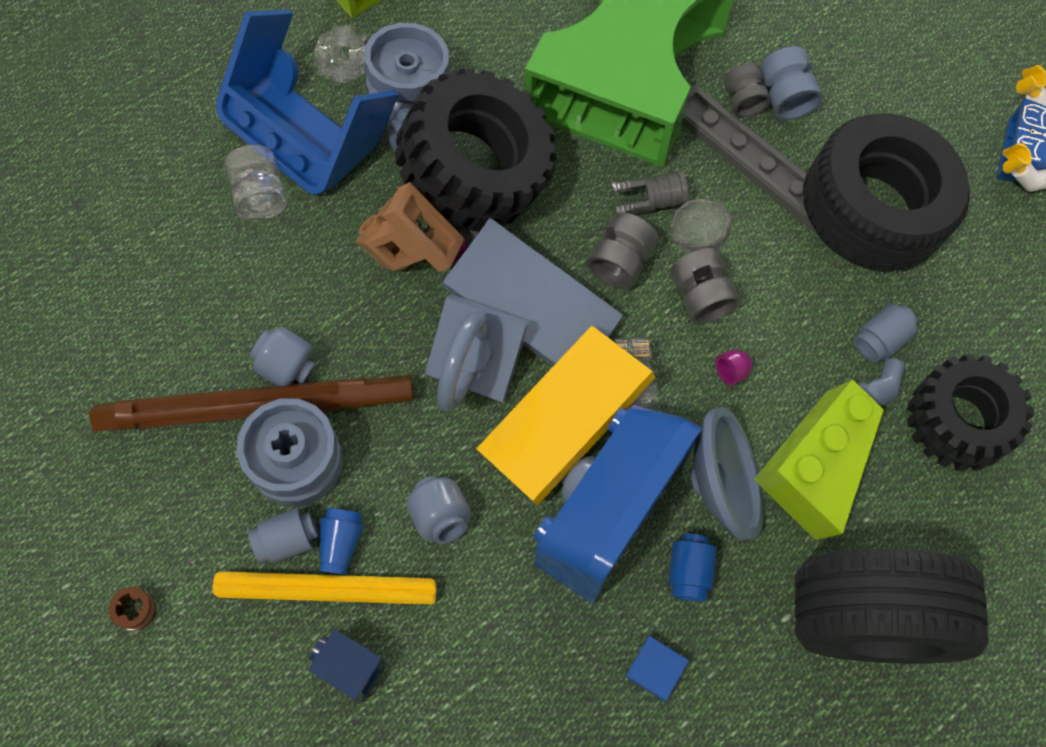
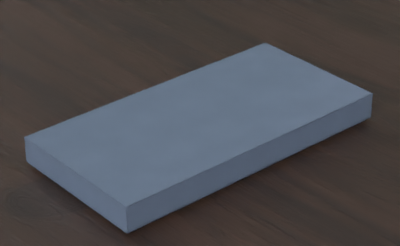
[441,218,623,366]

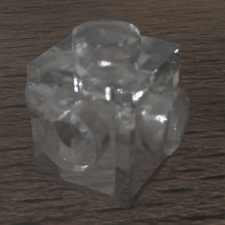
[315,25,367,83]

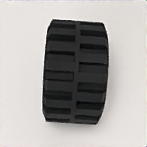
[907,354,1034,472]

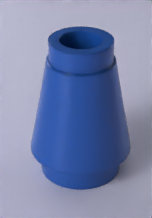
[319,508,364,575]

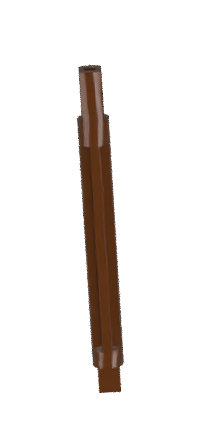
[88,375,414,432]

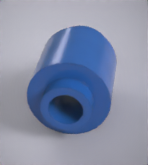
[668,534,717,602]

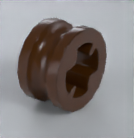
[108,587,156,631]

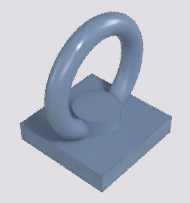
[425,294,530,412]

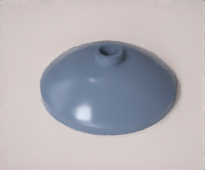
[691,407,764,541]

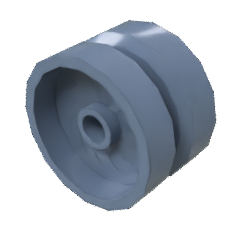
[364,23,449,120]
[236,399,343,507]

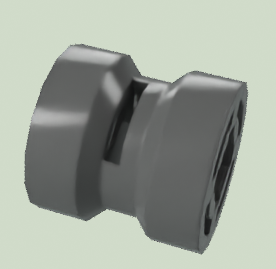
[724,63,771,117]

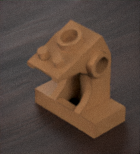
[355,182,464,272]

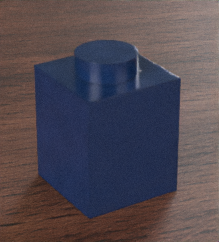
[308,629,386,704]

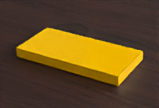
[476,325,656,506]

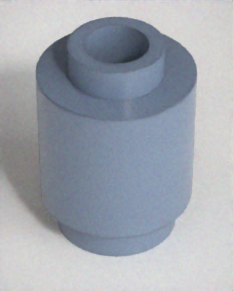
[854,304,918,363]
[248,507,319,564]

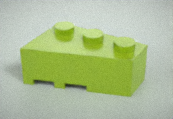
[754,379,884,540]

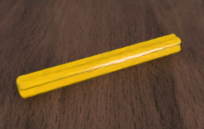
[213,571,437,605]

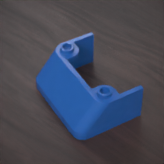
[216,9,399,194]
[533,405,702,605]

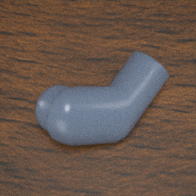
[858,358,905,406]

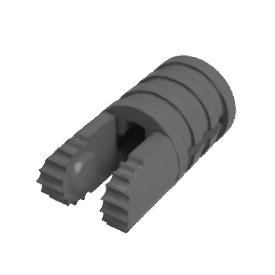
[612,170,688,214]

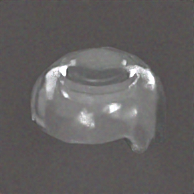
[670,199,732,254]

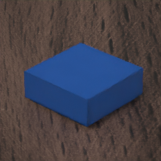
[625,636,689,702]

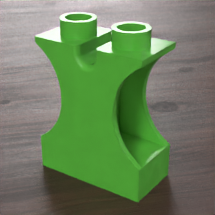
[525,0,734,168]

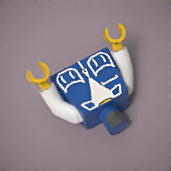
[996,65,1046,192]

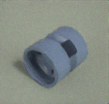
[760,46,823,120]

